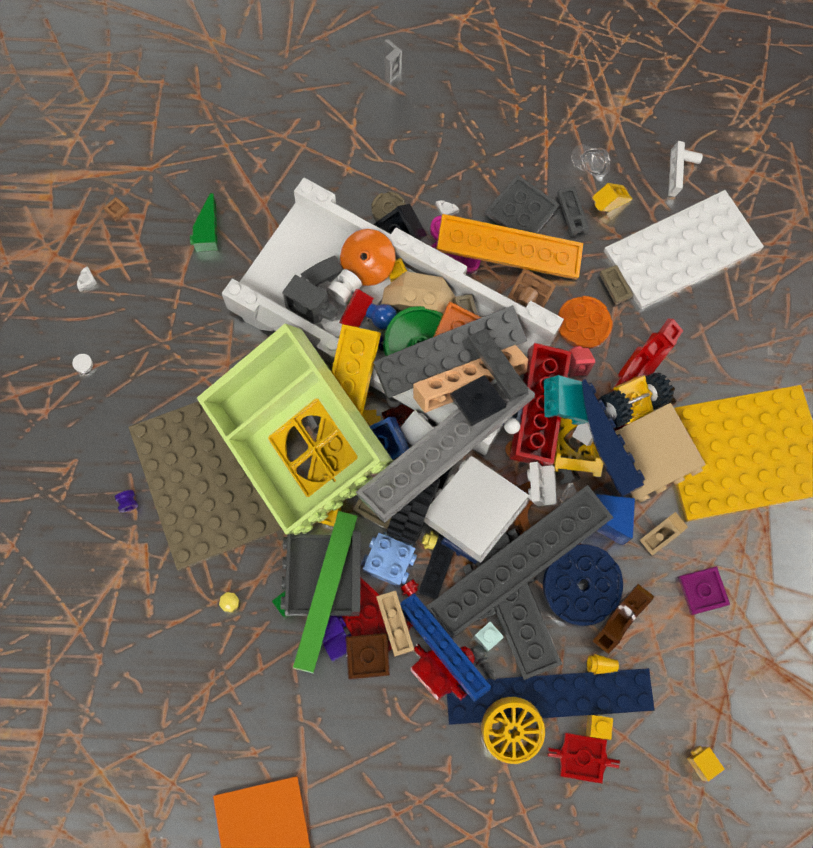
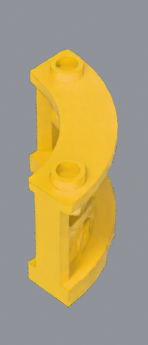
[552,417,603,477]

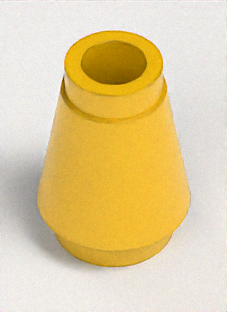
[587,654,619,675]

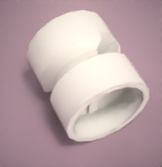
[327,269,362,306]

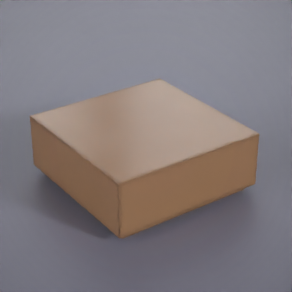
[103,197,130,222]

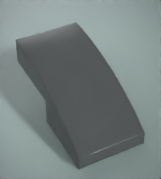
[301,256,344,287]

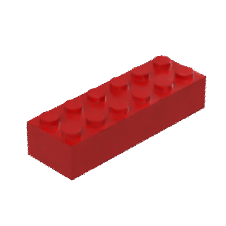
[509,343,572,466]

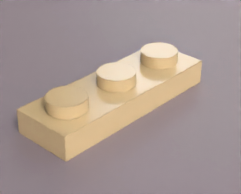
[376,590,414,657]

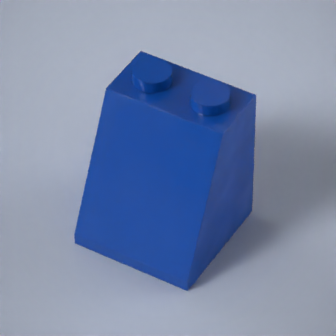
[595,494,635,545]

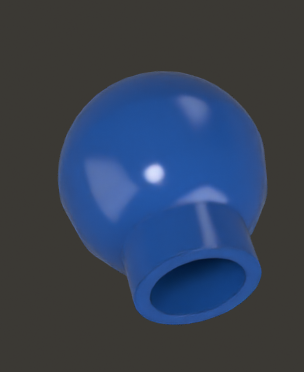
[366,303,397,330]

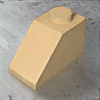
[640,512,688,555]

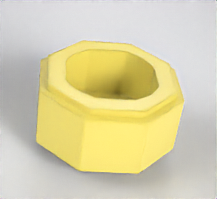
[219,592,240,613]

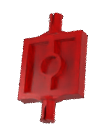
[410,644,467,701]
[547,733,620,784]

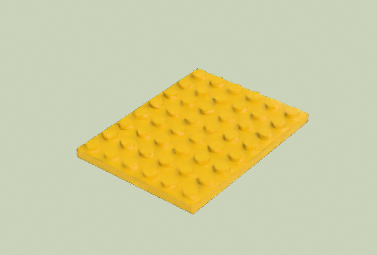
[674,385,813,522]

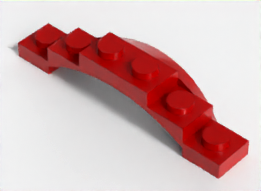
[612,318,683,391]

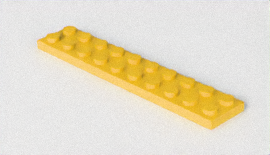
[307,324,381,527]

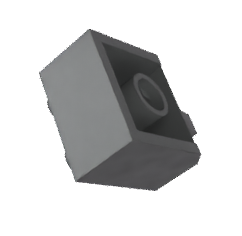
[282,274,339,324]

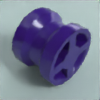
[114,490,138,513]

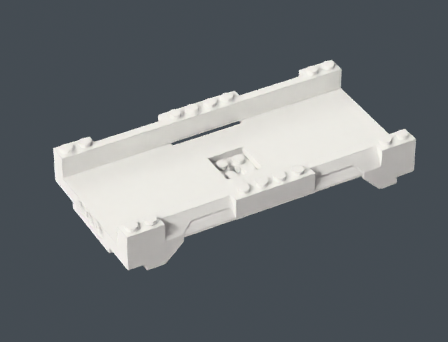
[222,178,564,456]

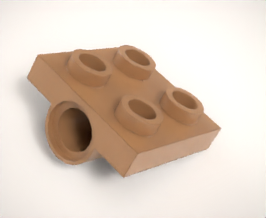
[508,269,556,308]

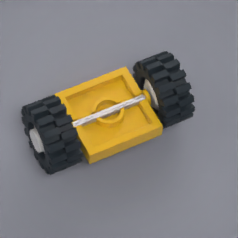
[598,372,674,429]

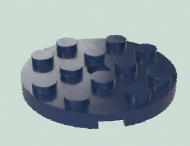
[543,544,623,626]

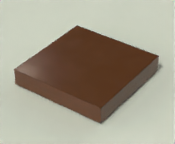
[345,633,390,679]

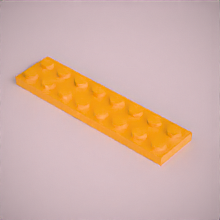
[436,214,583,280]

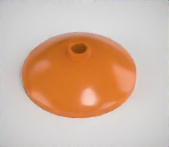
[340,229,396,286]

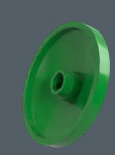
[383,306,443,356]

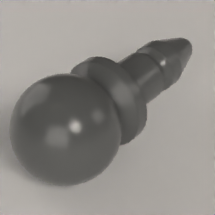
[470,645,496,680]

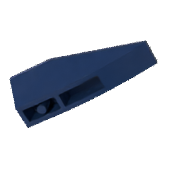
[582,379,645,497]

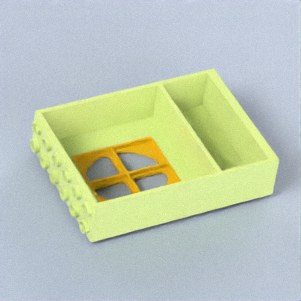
[197,324,393,535]

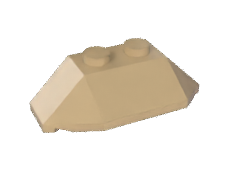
[381,271,456,314]

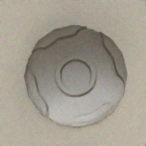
[371,192,406,221]

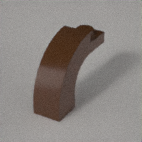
[592,584,654,654]

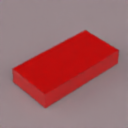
[339,289,374,328]

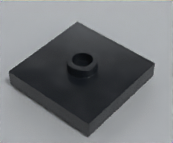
[450,375,506,426]

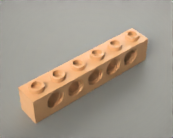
[413,345,528,413]

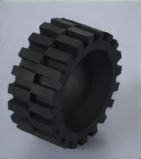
[387,479,440,545]

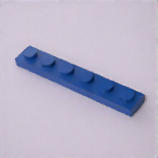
[400,593,491,702]

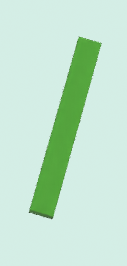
[293,511,358,674]

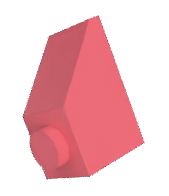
[569,346,595,377]

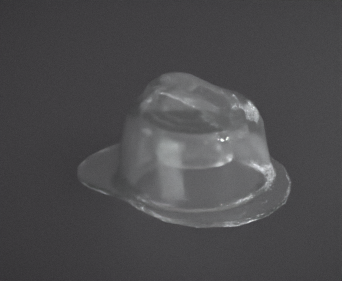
[571,144,612,177]

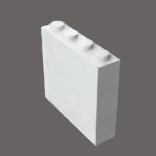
[424,456,529,563]

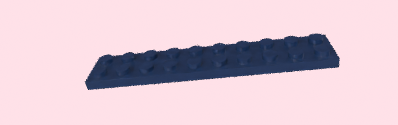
[446,668,655,725]

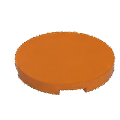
[558,296,613,349]

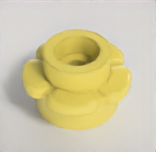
[421,531,438,550]

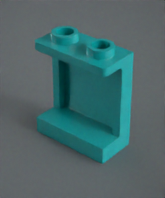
[544,375,588,425]

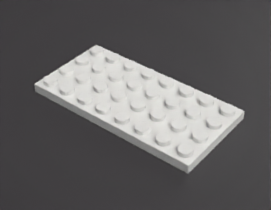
[604,190,764,309]

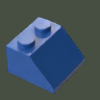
[369,417,409,460]

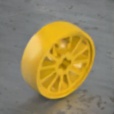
[481,697,545,764]

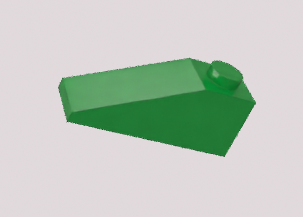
[190,193,218,252]

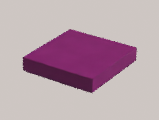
[678,566,730,615]

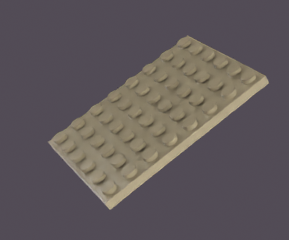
[129,401,283,571]

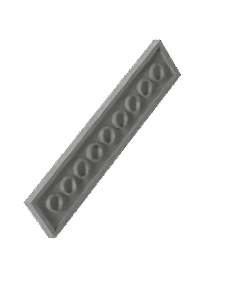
[356,379,535,523]

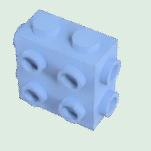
[361,532,417,588]

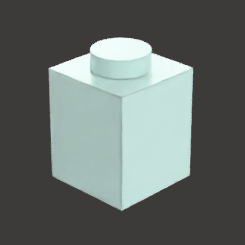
[473,622,504,653]

